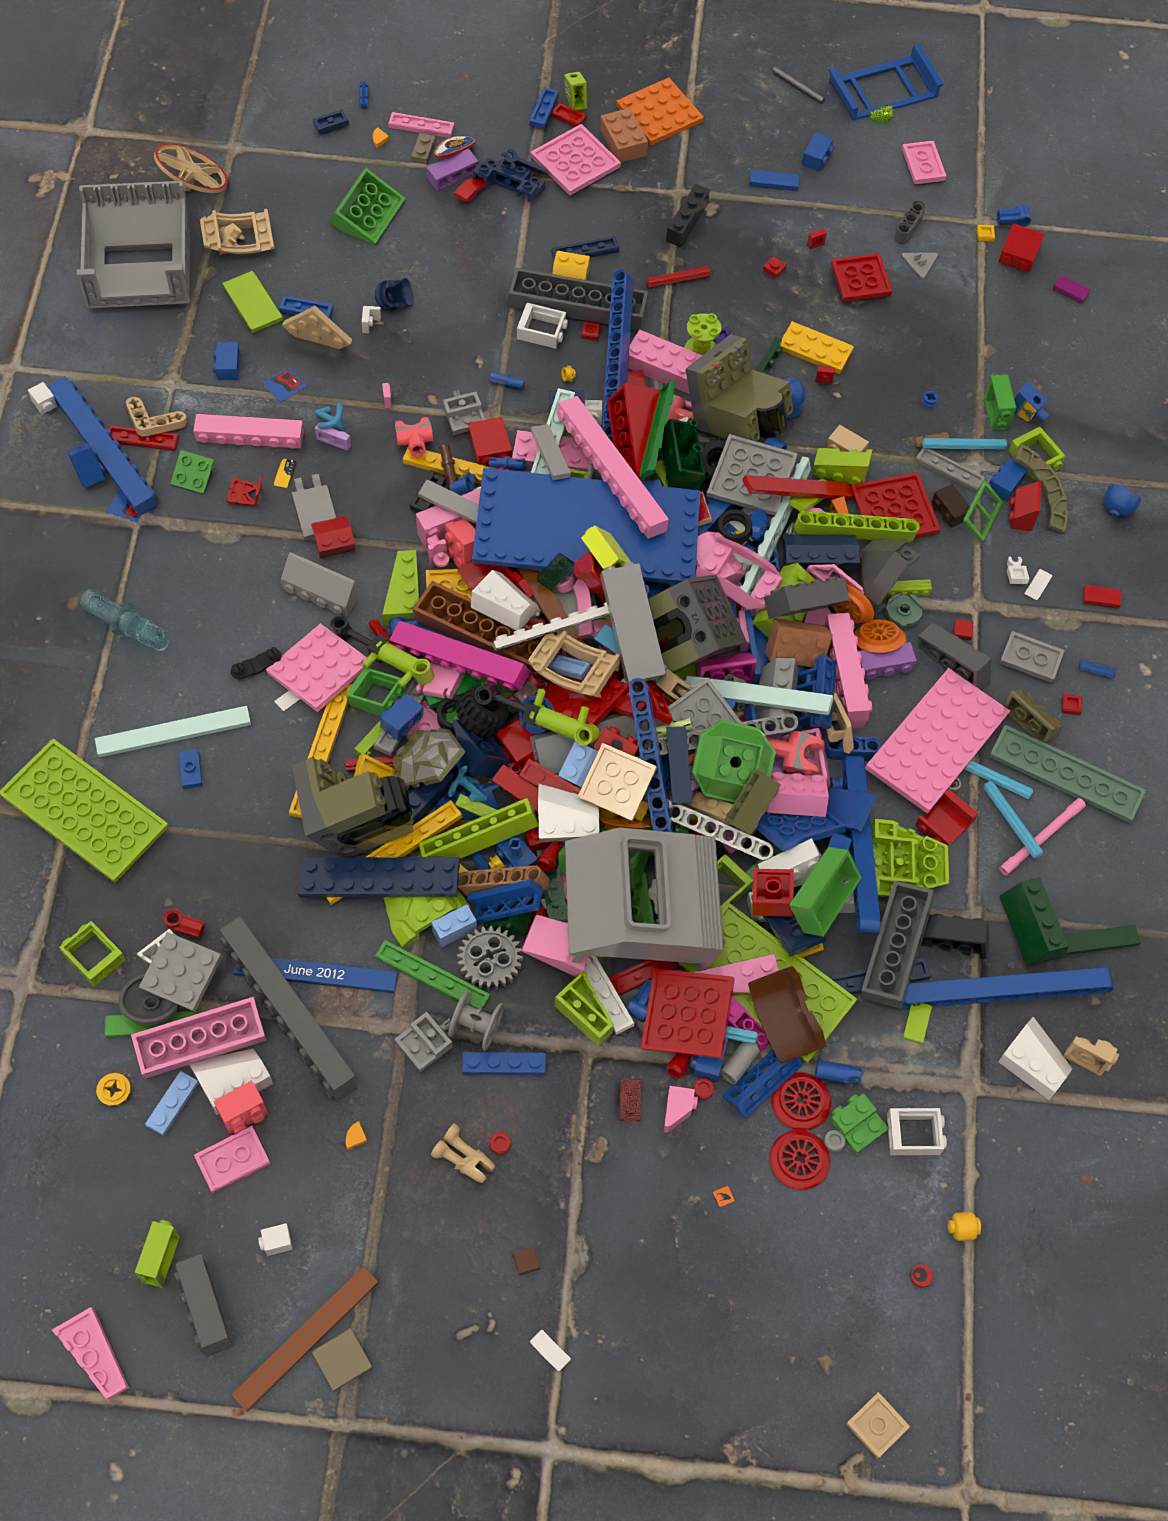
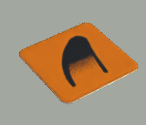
[713,1186,735,1207]

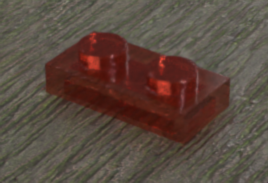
[620,1078,641,1122]

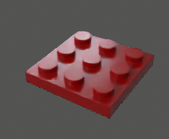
[831,253,892,302]

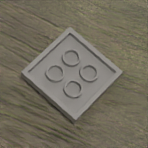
[139,932,223,1012]

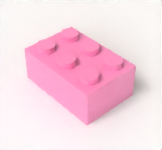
[767,772,829,817]

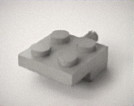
[443,390,486,435]
[394,1012,453,1072]

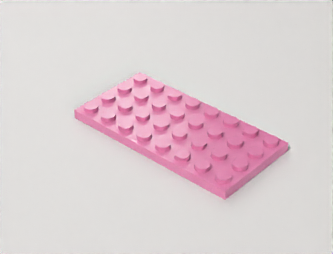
[865,668,1010,814]

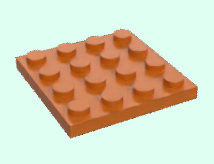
[616,78,704,146]

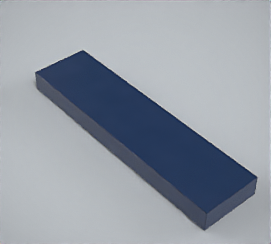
[551,236,620,260]
[666,726,692,805]

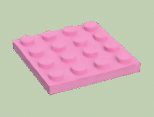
[530,124,621,196]
[266,623,372,712]

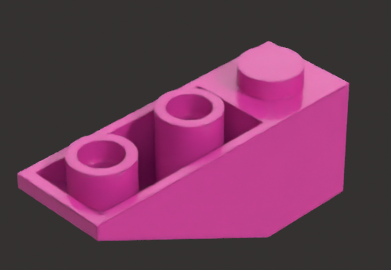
[728,996,769,1054]

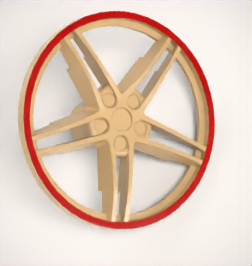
[154,143,228,193]

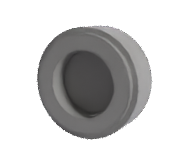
[823,1130,845,1153]

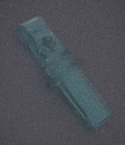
[80,589,169,651]

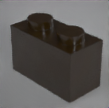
[932,484,970,528]

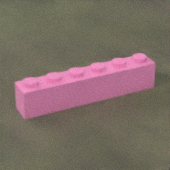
[193,414,304,449]

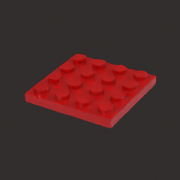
[851,472,941,542]
[543,674,629,737]
[641,969,735,1059]

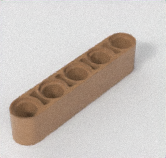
[458,866,550,896]

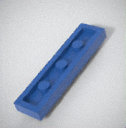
[462,1052,545,1075]

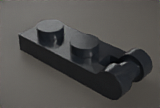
[410,470,446,513]

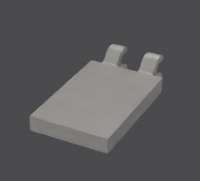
[292,474,336,540]

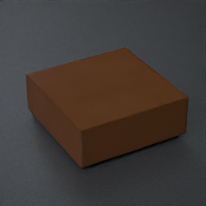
[513,1247,540,1275]

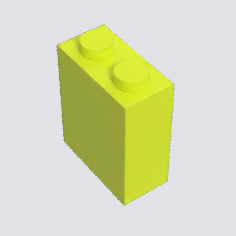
[581,526,631,569]

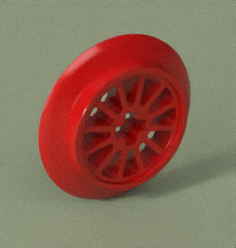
[771,1072,831,1130]
[769,1130,830,1190]

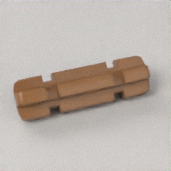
[915,432,949,447]

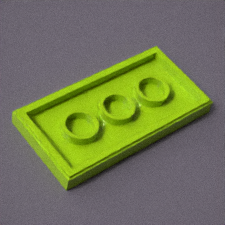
[222,271,283,334]

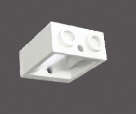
[517,303,568,349]
[887,1108,947,1155]

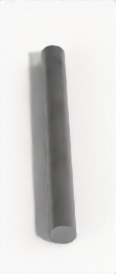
[772,66,825,103]

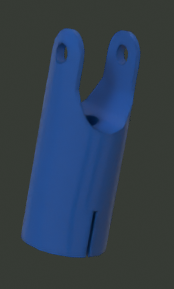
[815,1060,864,1084]

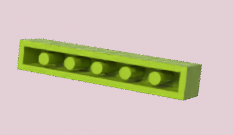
[419,798,539,859]

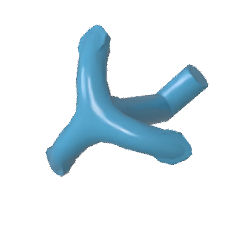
[314,402,345,432]
[449,765,487,802]

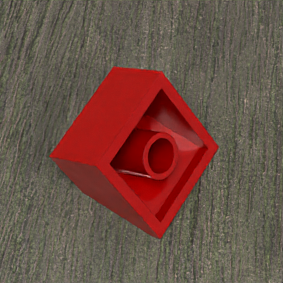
[1008,482,1041,532]
[311,516,355,558]
[752,868,794,917]

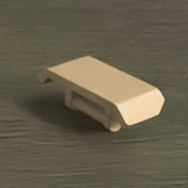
[826,692,854,754]

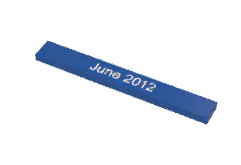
[233,958,397,993]

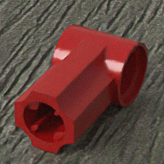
[163,909,206,939]

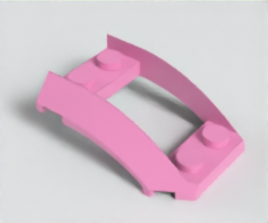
[695,537,783,611]
[573,579,613,639]

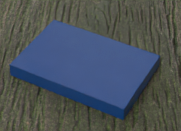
[827,787,877,832]

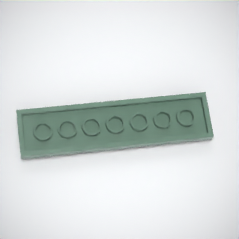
[989,725,1146,824]

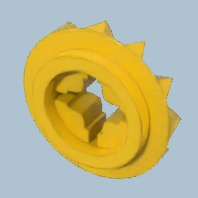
[96,1073,131,1107]

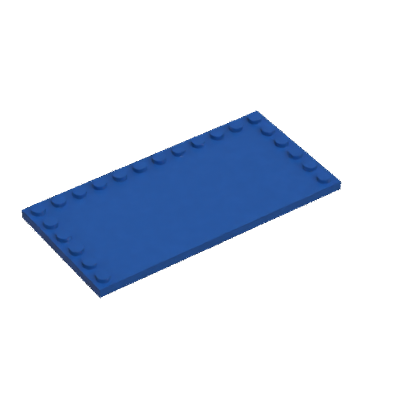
[472,468,700,584]

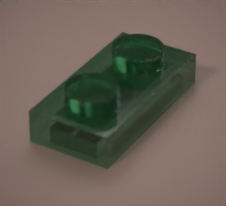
[537,552,574,591]

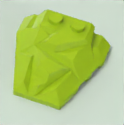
[871,819,949,897]
[383,856,470,949]

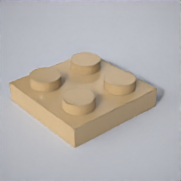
[846,1392,910,1459]

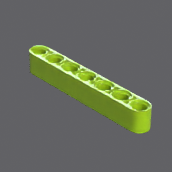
[794,511,920,543]

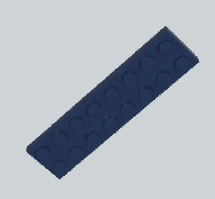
[298,857,460,897]

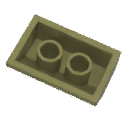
[1004,689,1063,744]

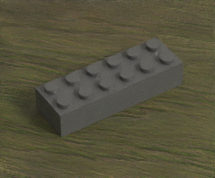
[861,880,934,1009]

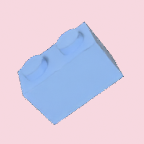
[431,905,477,948]

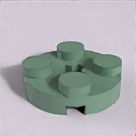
[885,593,923,629]

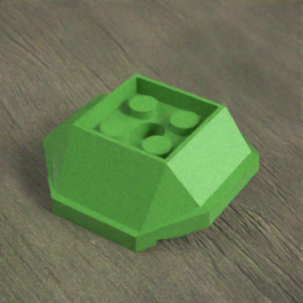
[691,719,776,803]

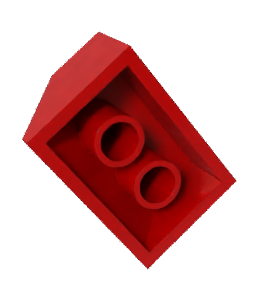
[574,551,606,603]

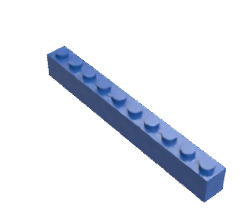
[47,376,158,516]

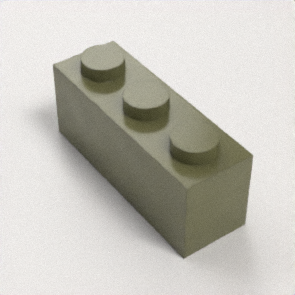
[724,769,781,835]

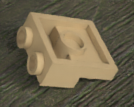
[1063,1036,1119,1076]

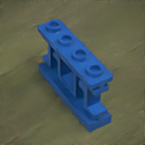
[793,654,836,732]

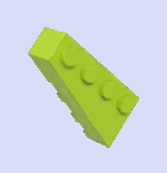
[382,550,419,626]

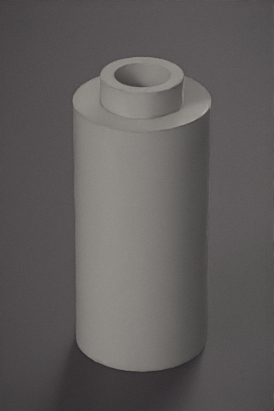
[720,1042,760,1085]

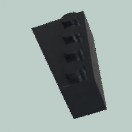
[921,914,989,960]

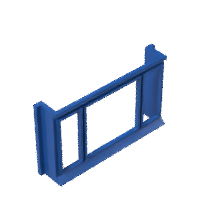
[829,44,944,121]

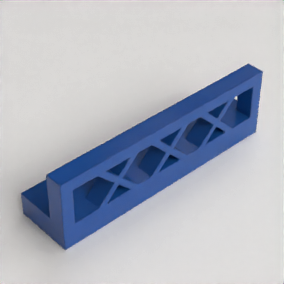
[745,610,769,685]
[467,879,543,924]
[722,1050,803,1118]

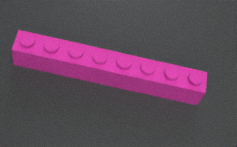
[390,621,531,692]

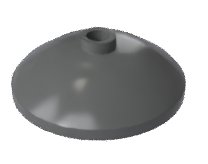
[119,974,179,1025]

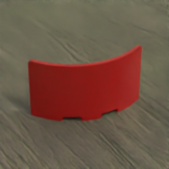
[458,560,535,598]

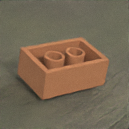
[600,108,648,162]
[765,618,833,667]

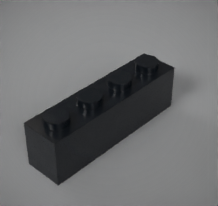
[666,184,710,247]

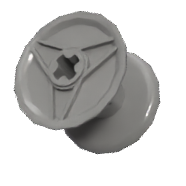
[448,989,505,1051]

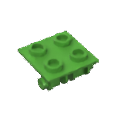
[170,450,215,494]

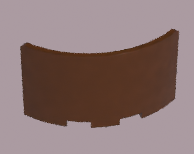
[748,966,827,1064]

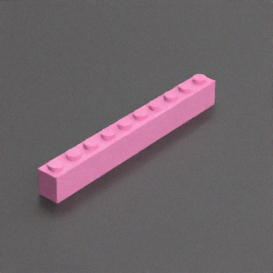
[557,396,669,539]

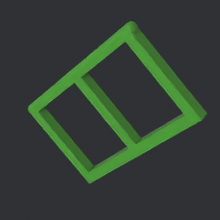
[963,480,1003,541]

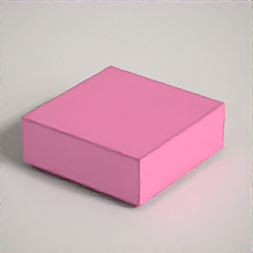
[382,383,392,408]

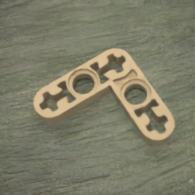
[126,397,187,437]

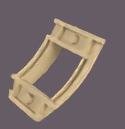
[200,209,275,254]
[528,631,621,698]

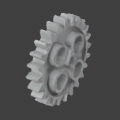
[457,926,523,990]

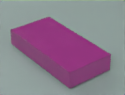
[1053,275,1091,304]

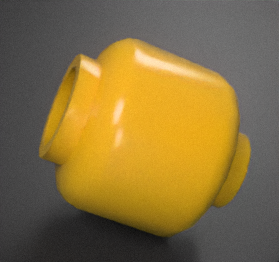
[948,1212,981,1241]

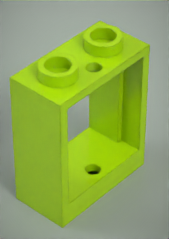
[1009,426,1065,480]
[717,854,753,910]
[59,921,126,987]
[135,1220,180,1288]

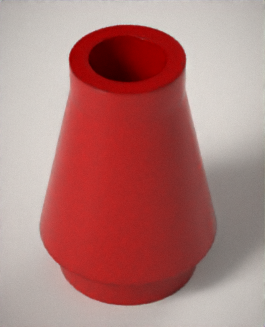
[537,842,561,872]
[666,1054,691,1079]

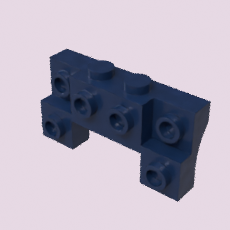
[472,158,545,202]

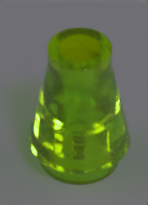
[870,105,894,121]

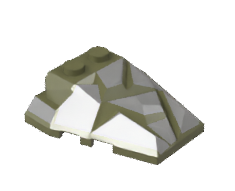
[393,728,465,791]

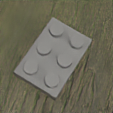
[999,631,1065,683]

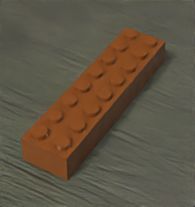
[413,581,563,680]

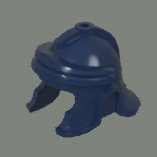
[375,278,413,312]

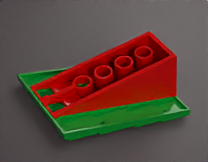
[607,381,675,483]

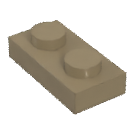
[411,133,436,164]

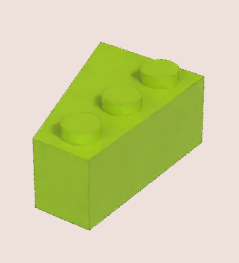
[811,448,872,485]
[554,970,614,1047]

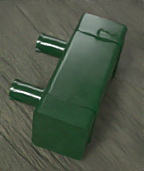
[661,418,706,490]

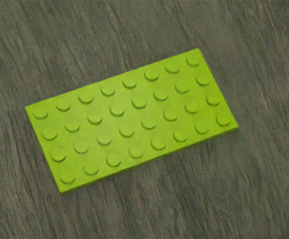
[0,739,169,883]
[679,902,857,1064]

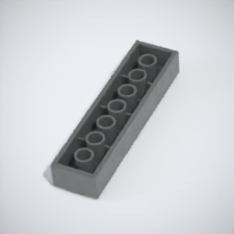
[509,268,648,330]

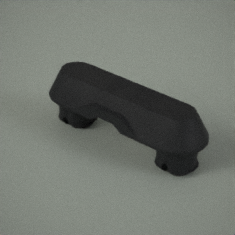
[230,647,282,679]

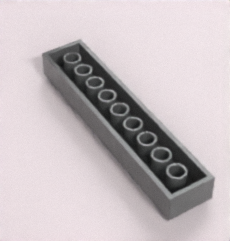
[219,917,358,1103]

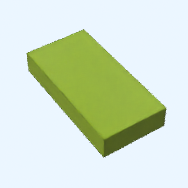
[902,1003,932,1044]

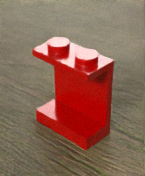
[915,789,978,847]

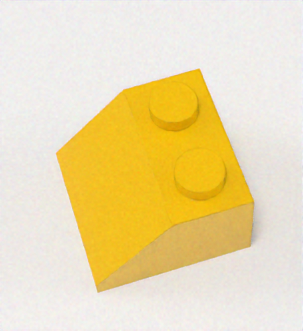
[552,251,590,280]

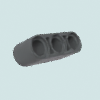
[894,200,926,244]

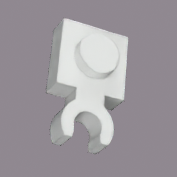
[1007,557,1029,584]

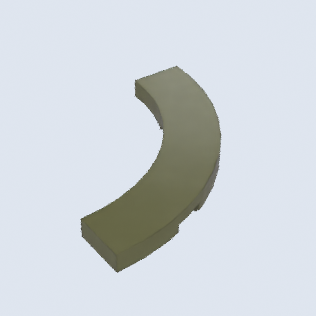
[1014,444,1068,534]

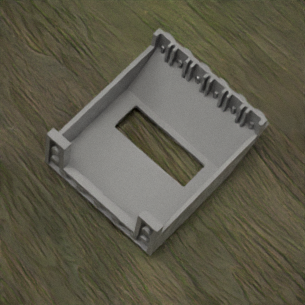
[77,181,190,308]
[565,828,724,971]

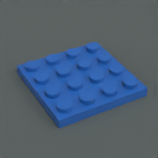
[756,810,846,851]

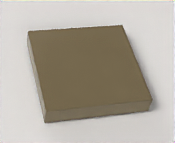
[312,1328,372,1392]

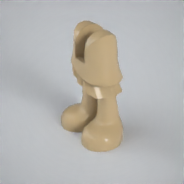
[430,1123,495,1183]

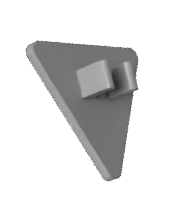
[902,252,938,279]

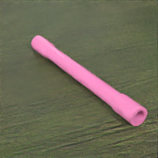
[999,798,1086,876]

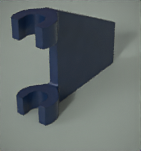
[498,149,548,175]

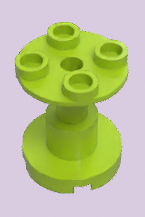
[684,313,721,355]

